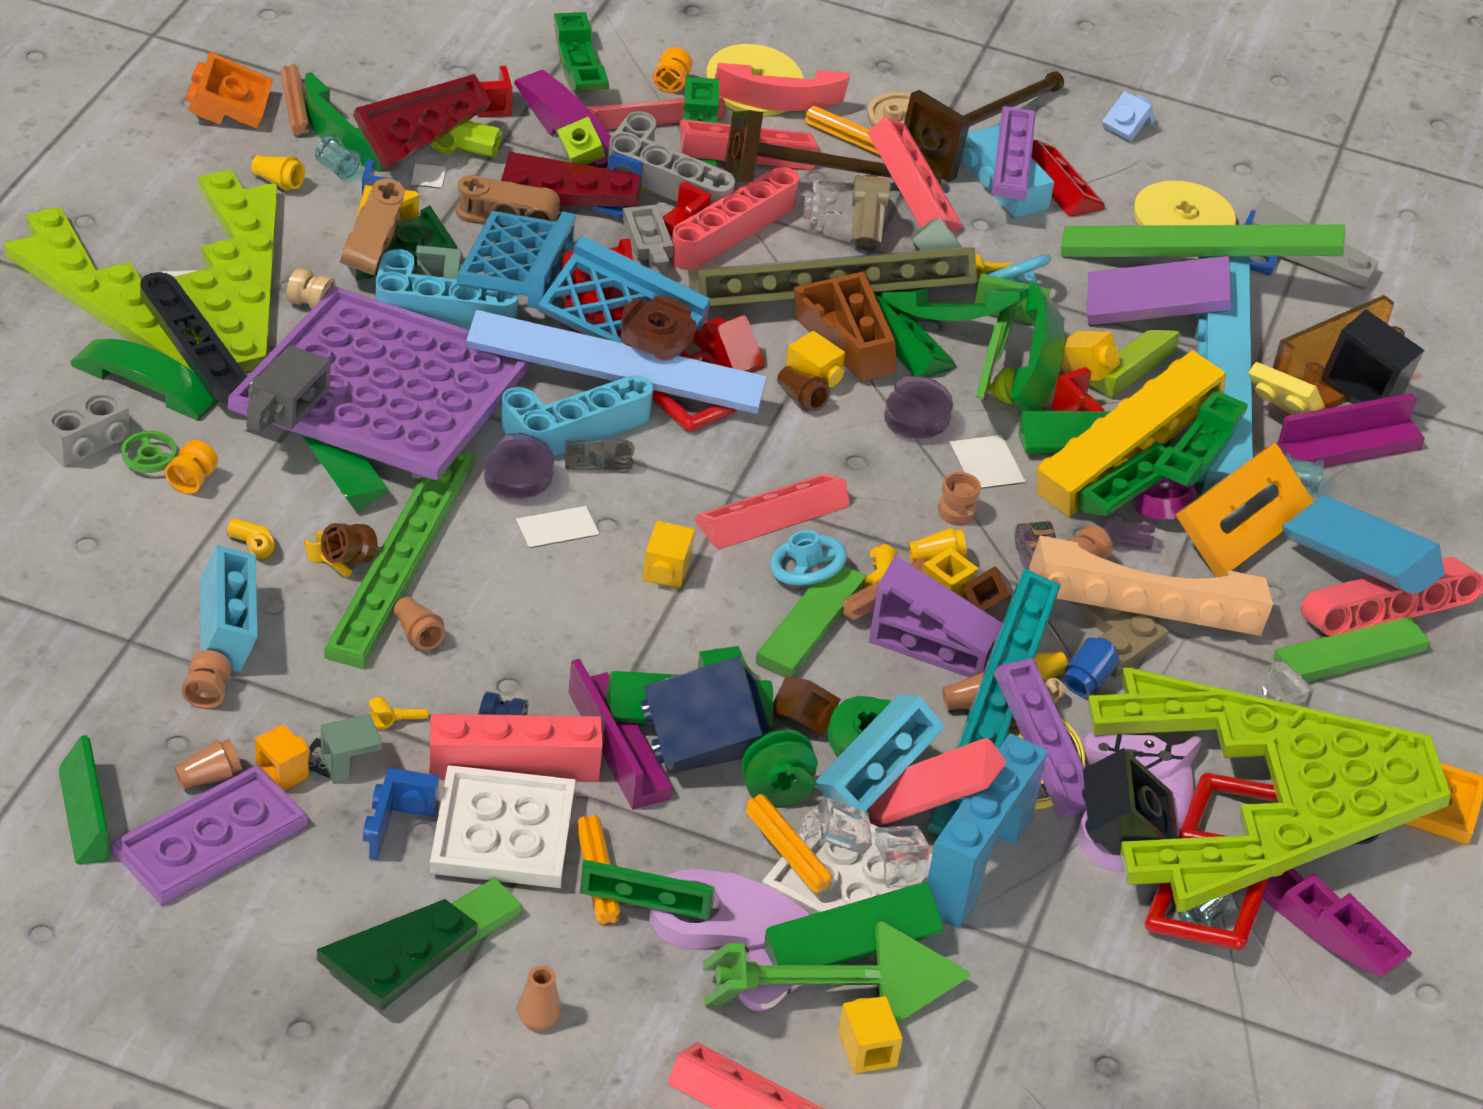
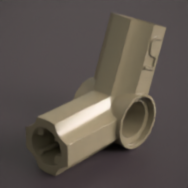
[851,175,890,248]

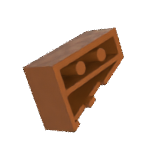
[794,271,896,381]

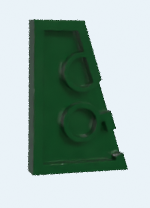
[343,205,457,281]
[317,899,478,1011]

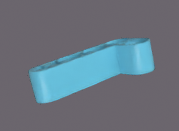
[376,249,518,330]
[501,375,653,461]

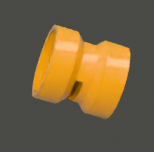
[653,47,693,93]
[165,440,218,494]

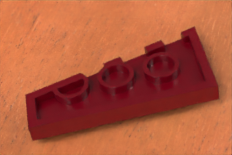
[353,74,491,171]
[501,151,642,207]

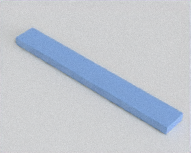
[466,310,767,414]

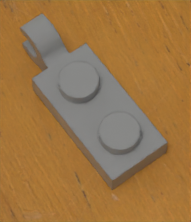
[623,204,673,278]

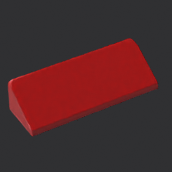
[1031,139,1105,216]

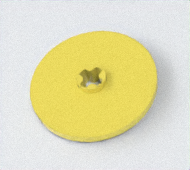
[706,44,804,116]
[1133,181,1236,226]

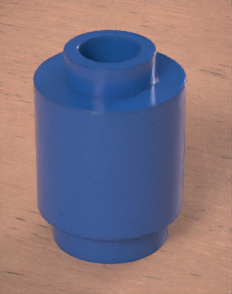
[1063,638,1120,698]

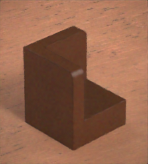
[773,675,841,736]

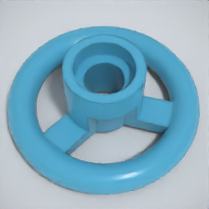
[987,254,1051,284]
[770,530,847,586]

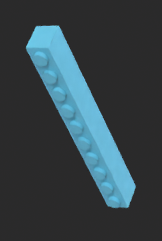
[1195,256,1253,504]

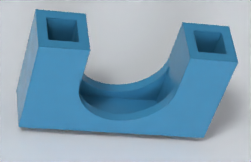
[927,733,1049,929]

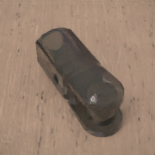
[564,439,635,473]

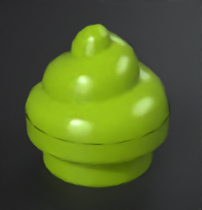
[989,367,1015,404]

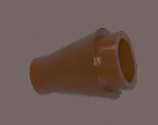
[777,366,830,411]

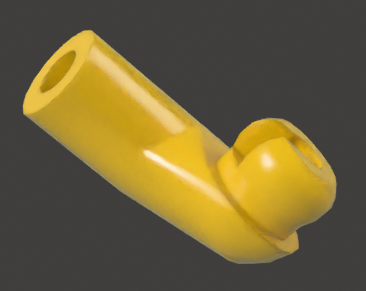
[227,518,275,559]
[863,544,898,588]

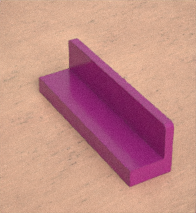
[1277,393,1425,473]
[568,658,673,810]

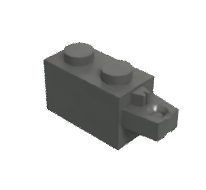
[246,345,331,432]

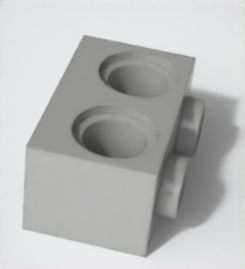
[36,383,130,467]

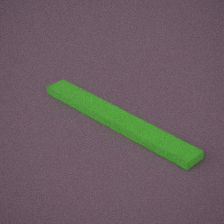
[1061,224,1346,257]
[324,451,476,669]

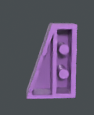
[869,555,1002,678]

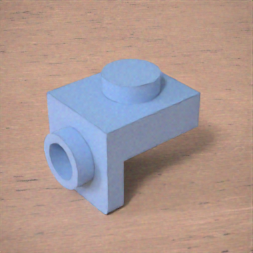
[1102,91,1155,142]

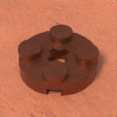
[621,296,696,360]

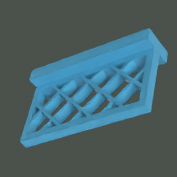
[457,211,576,309]
[537,236,711,356]

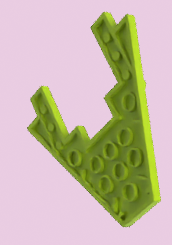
[4,169,277,373]
[1088,668,1451,912]

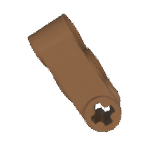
[456,175,560,234]
[340,178,405,276]

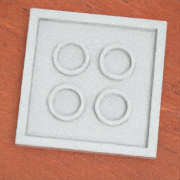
[429,765,575,888]
[762,801,932,915]

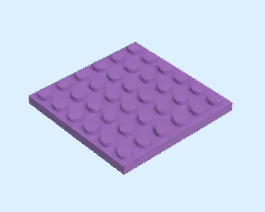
[228,286,533,481]

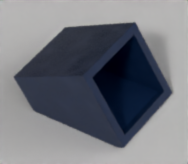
[641,656,771,773]

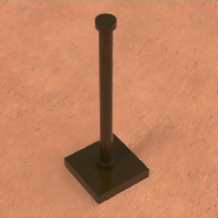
[904,71,1064,182]
[724,110,942,184]

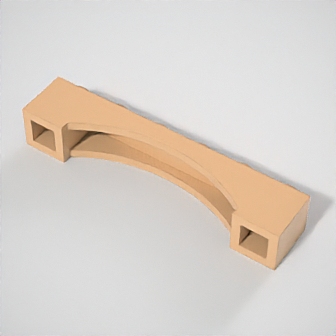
[1029,536,1273,636]

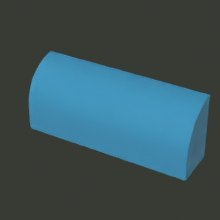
[1282,495,1445,594]

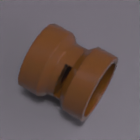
[321,523,378,564]

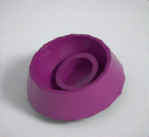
[1134,477,1199,520]

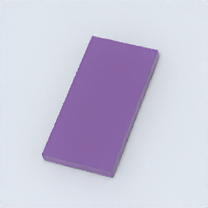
[1087,256,1232,325]
[111,764,308,906]

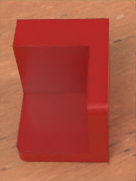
[477,66,513,118]
[662,181,711,237]
[1051,367,1105,411]

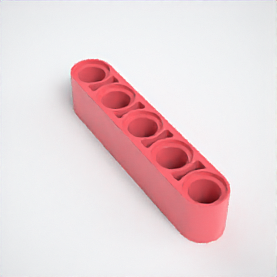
[670,167,799,270]
[1301,557,1483,637]

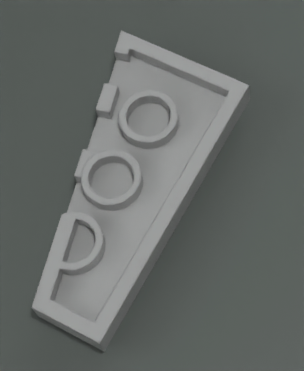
[1242,197,1379,289]

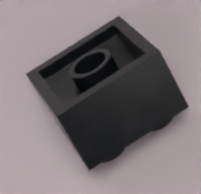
[1082,748,1178,856]

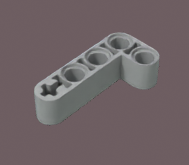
[608,111,735,205]

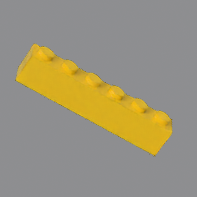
[1036,350,1226,518]

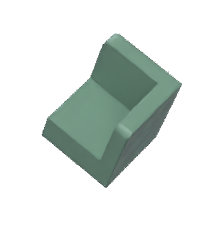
[909,215,962,250]
[416,246,462,279]
[321,714,382,784]

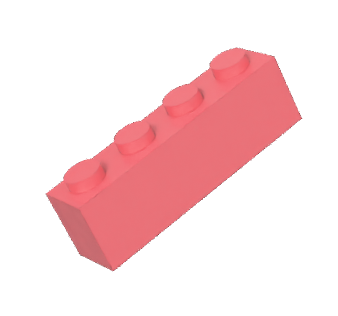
[429,714,602,782]

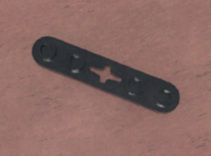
[140,272,246,402]

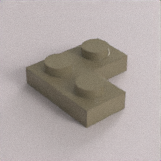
[1081,604,1169,678]

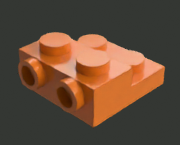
[184,51,273,129]

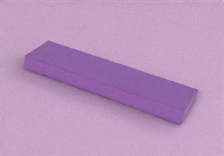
[991,106,1036,201]
[993,658,1086,818]

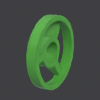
[121,431,177,473]

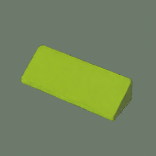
[1089,330,1180,398]

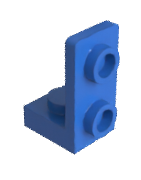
[363,768,439,860]

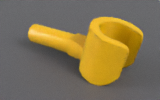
[975,254,1011,282]
[304,531,352,578]
[366,697,428,730]

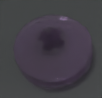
[884,375,953,439]
[484,433,554,500]

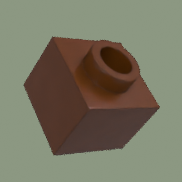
[962,566,1014,622]

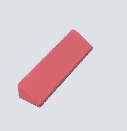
[587,96,725,130]
[868,117,963,233]
[680,120,818,170]
[694,473,849,549]
[868,738,1006,827]
[668,1042,824,1109]

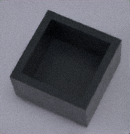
[1320,309,1425,403]

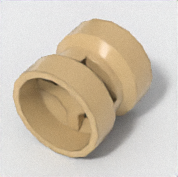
[286,267,336,309]

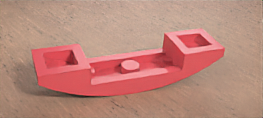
[714,63,850,111]

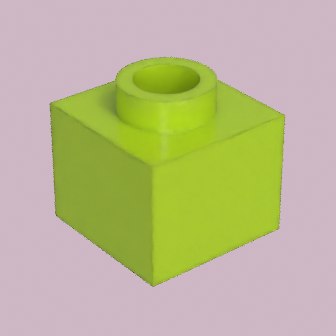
[557,116,605,165]

